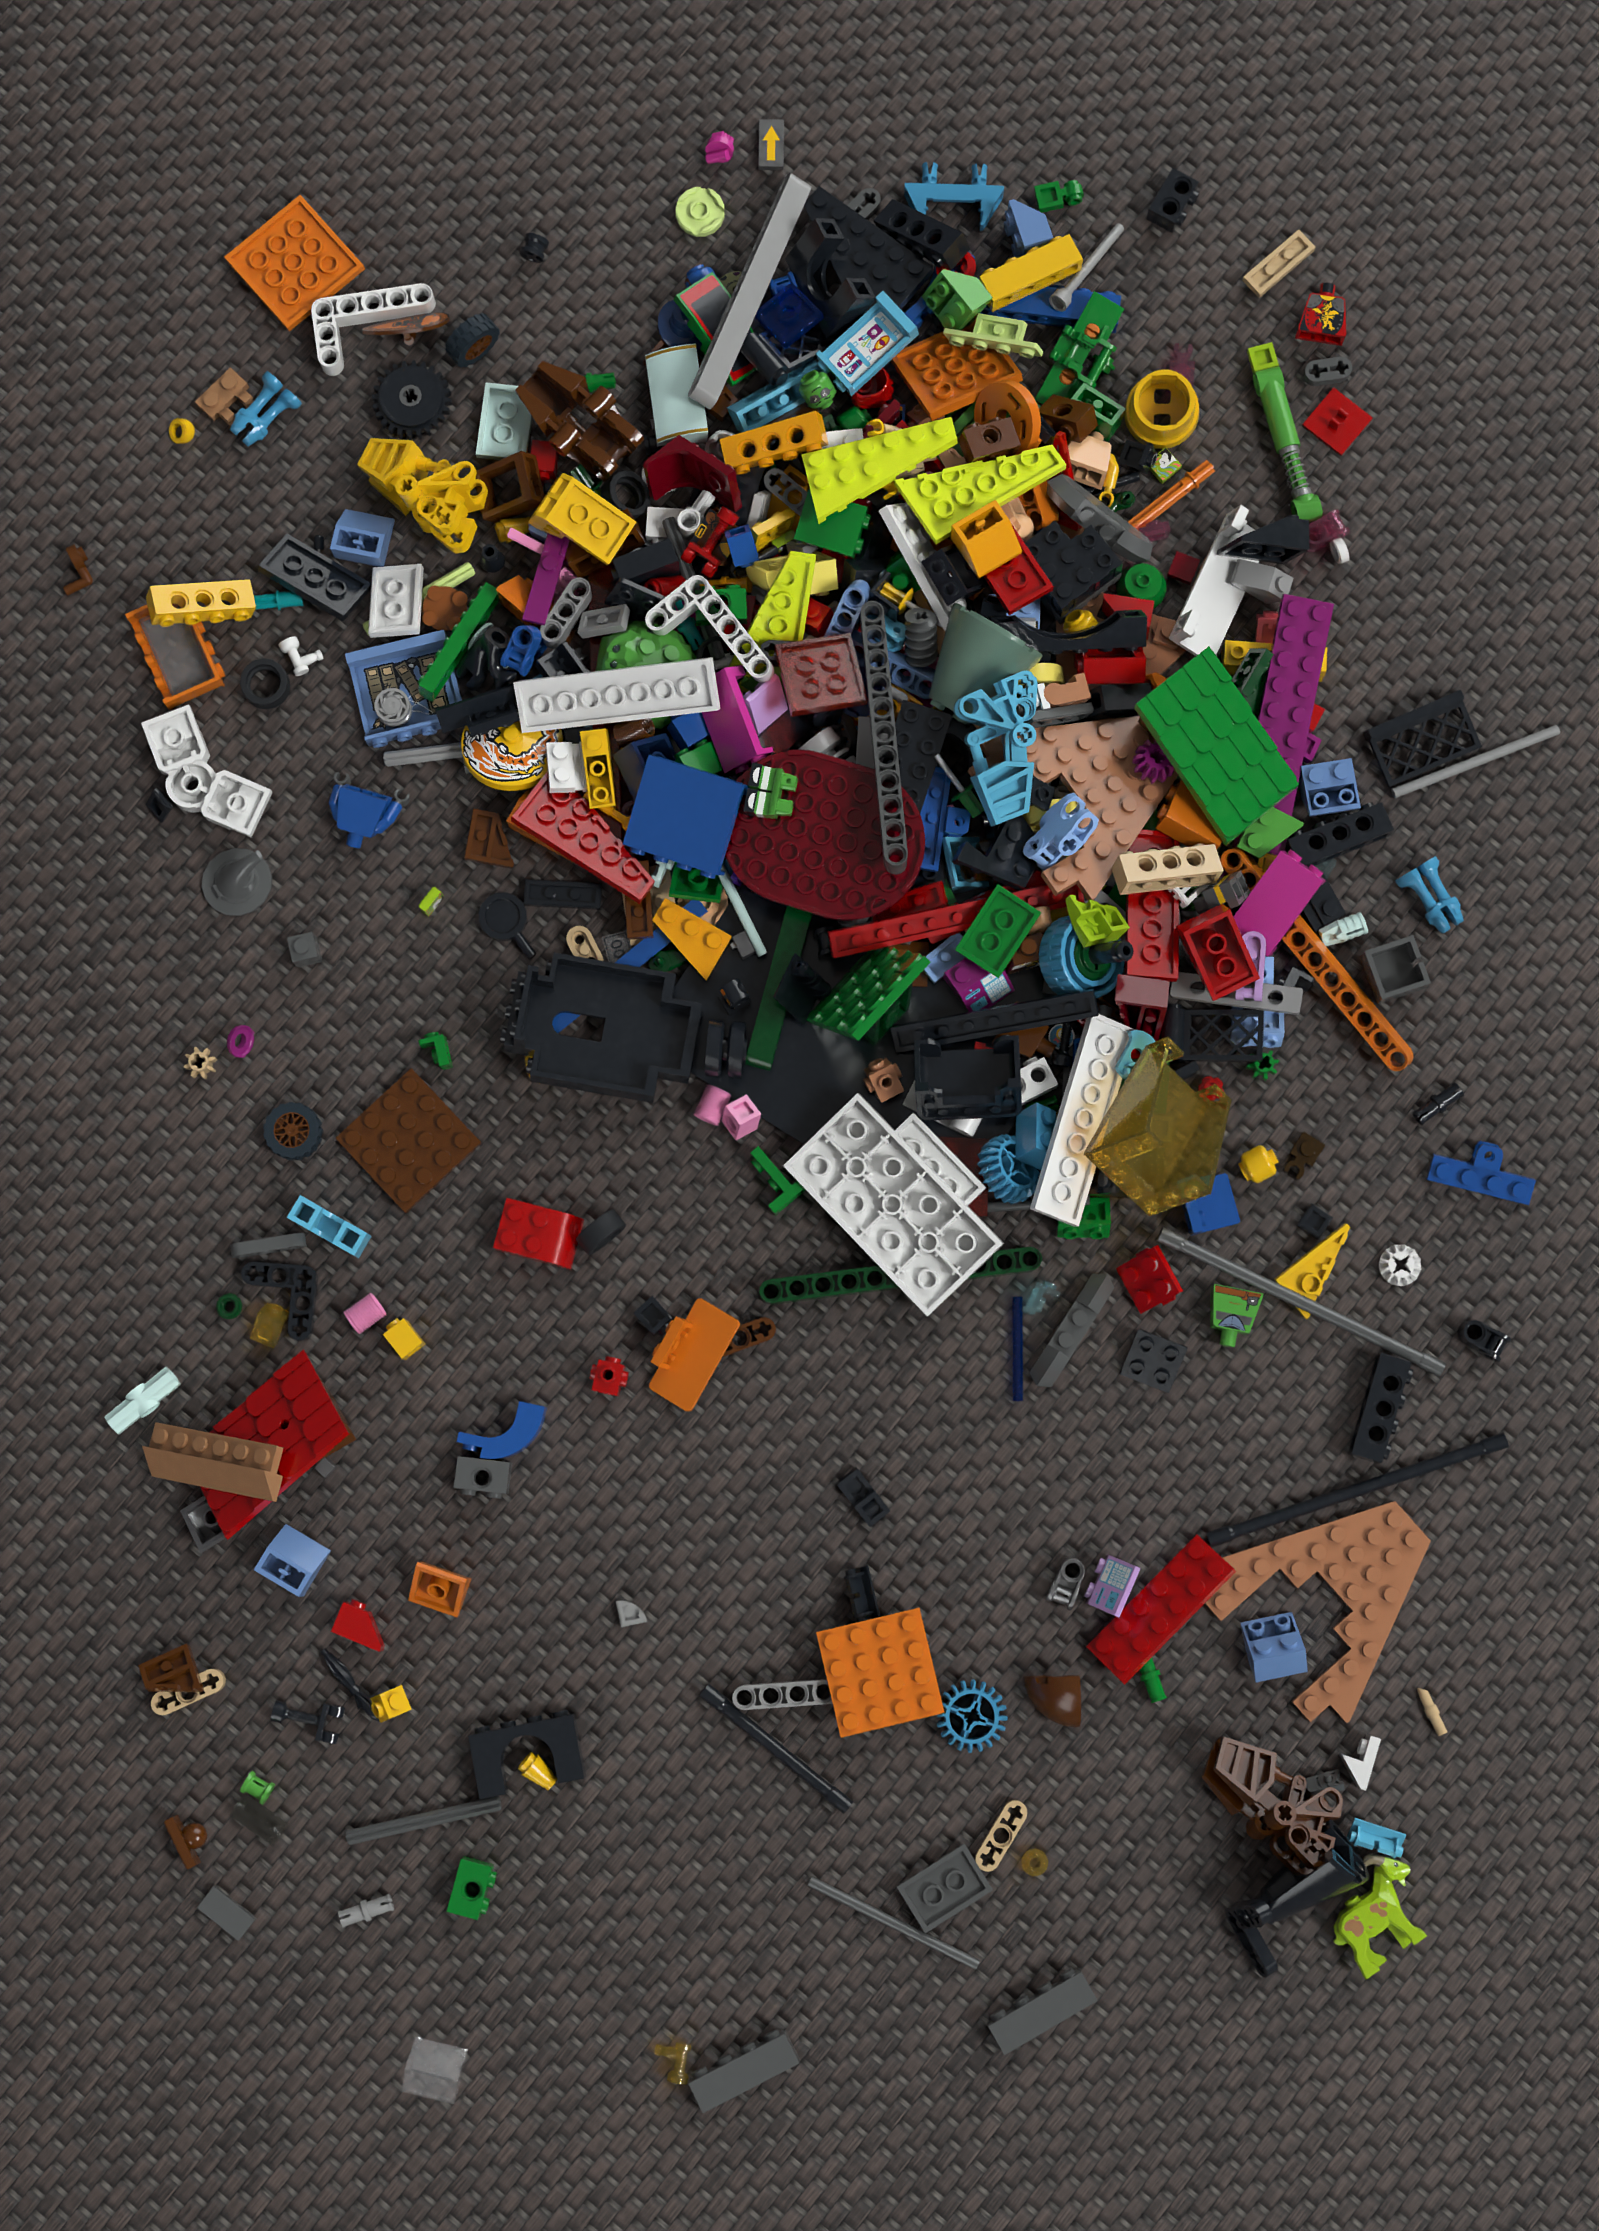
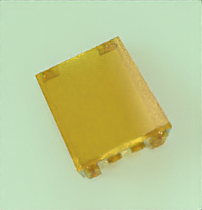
[1084,1037,1232,1217]

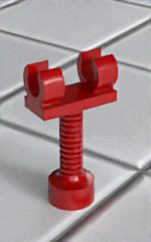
[680,506,739,578]

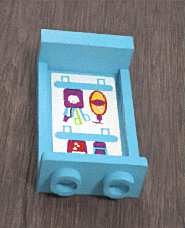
[815,291,919,396]

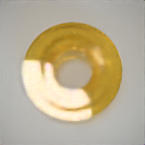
[1021,1848,1048,1876]

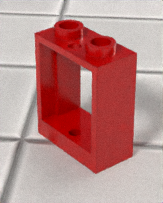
[1074,647,1146,684]

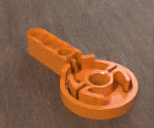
[974,380,1059,531]

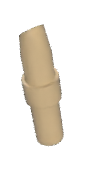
[1417,1688,1447,1736]

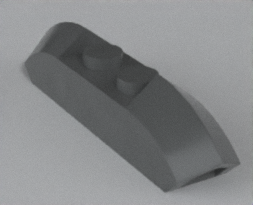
[1046,474,1153,564]
[1029,1274,1114,1387]

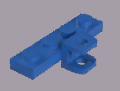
[920,767,971,872]
[1426,1141,1536,1205]

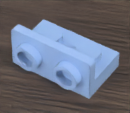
[1230,1006,1285,1048]

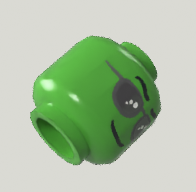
[799,370,836,410]

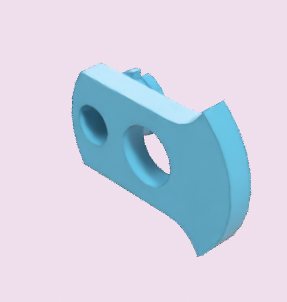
[1115,1030,1159,1082]

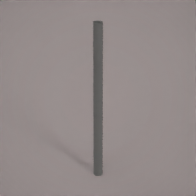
[807,1876,980,1970]

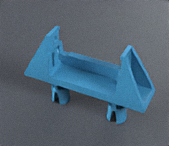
[904,162,1004,231]

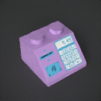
[1084,1555,1141,1617]

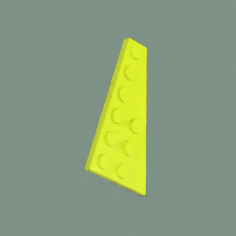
[802,417,958,524]
[894,445,1066,544]
[728,551,816,699]

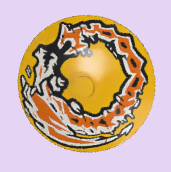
[461,708,563,791]

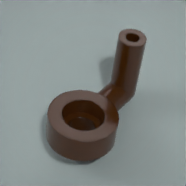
[63,544,93,596]

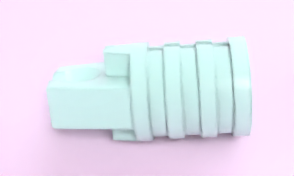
[1319,912,1368,946]

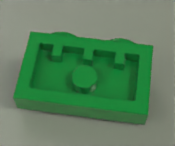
[1057,1198,1111,1239]

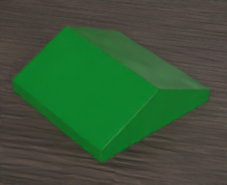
[669,860,725,903]

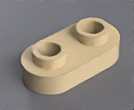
[566,926,604,961]

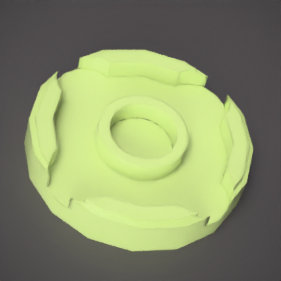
[676,187,725,237]

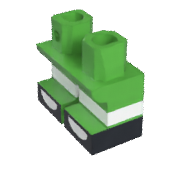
[744,762,798,819]

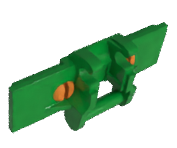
[1035,291,1124,405]

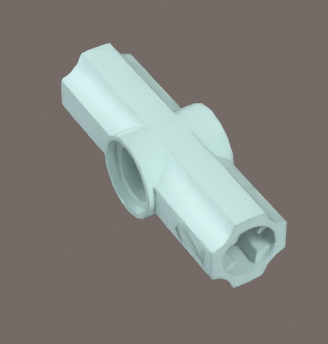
[104,1367,181,1434]

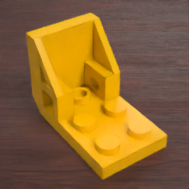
[528,473,636,565]

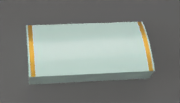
[645,343,708,446]

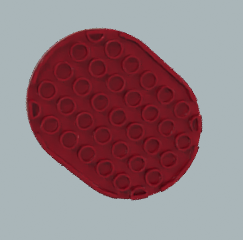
[725,750,925,921]

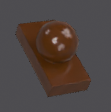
[164,1815,207,1870]

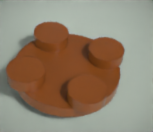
[422,586,467,631]

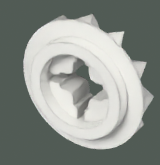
[1379,1245,1421,1286]

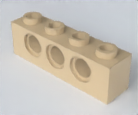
[1112,843,1224,895]

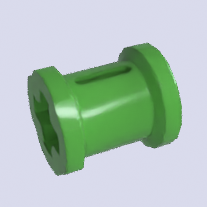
[240,1771,275,1805]

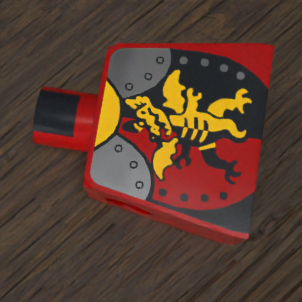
[1295,283,1346,346]

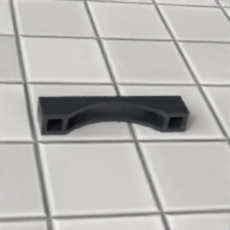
[990,610,1147,654]

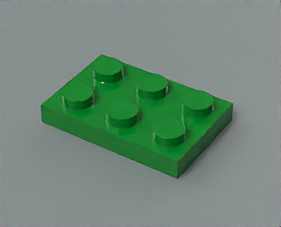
[955,884,1042,978]

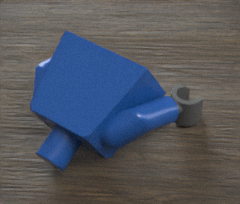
[329,772,410,848]

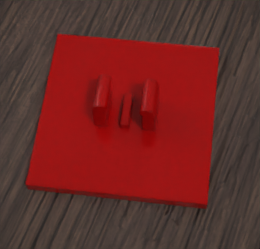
[1302,387,1373,456]

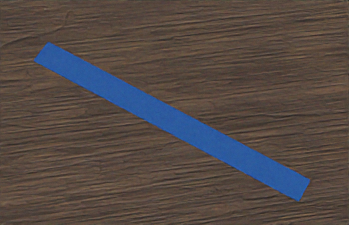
[552,900,708,1033]

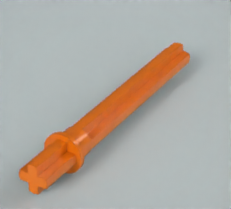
[1113,460,1215,552]

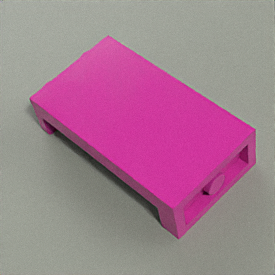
[702,665,774,774]
[1233,849,1326,957]

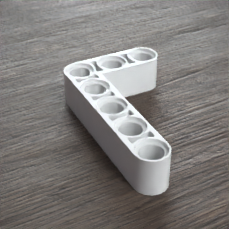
[311,283,436,376]
[645,575,774,683]

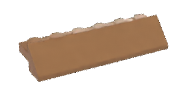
[142,1422,283,1502]

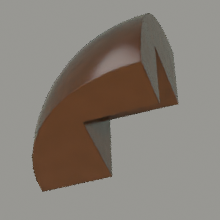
[1023,1675,1081,1727]

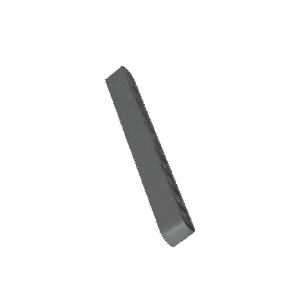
[860,601,908,874]

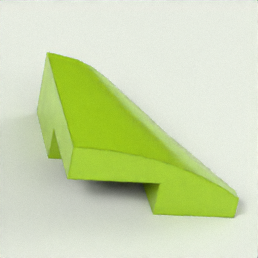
[1066,895,1130,947]

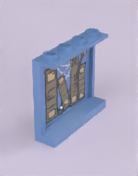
[345,630,462,748]

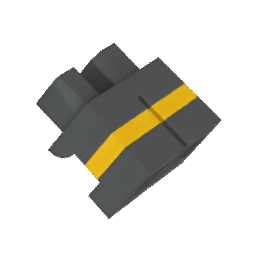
[1193,870,1251,914]

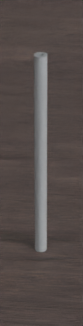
[1391,725,1560,798]

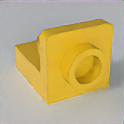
[371,1685,412,1723]

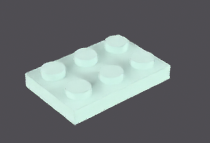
[476,383,533,460]

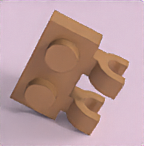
[195,367,254,427]

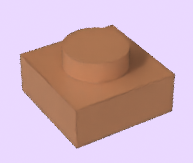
[1152,617,1178,650]

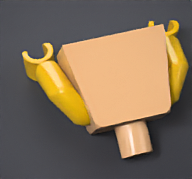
[1067,431,1119,507]

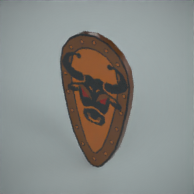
[362,312,450,345]

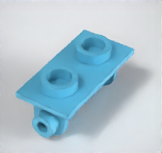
[1347,1818,1406,1859]

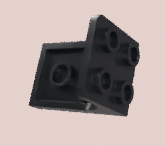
[604,539,665,622]

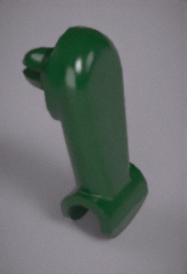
[649,948,690,972]

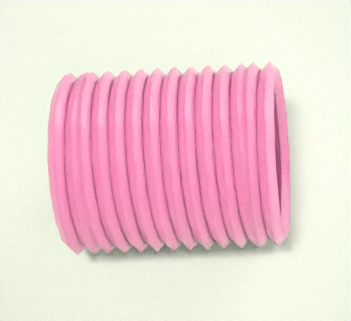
[694,1085,732,1126]
[344,1293,386,1334]

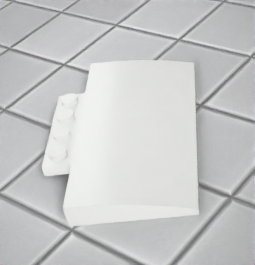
[783,1093,1004,1317]

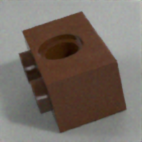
[1039,394,1098,443]
[958,417,1021,463]

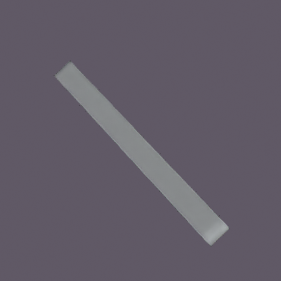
[688,173,812,409]

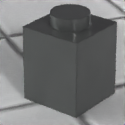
[287,932,322,968]

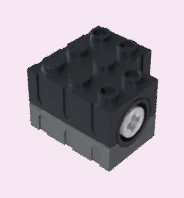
[1025,521,1123,625]

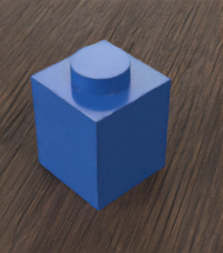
[724,524,759,568]

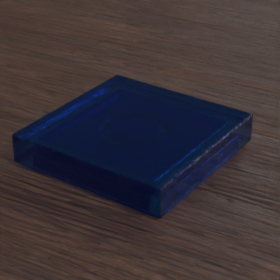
[754,282,824,349]

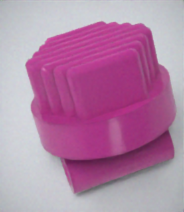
[705,131,734,164]

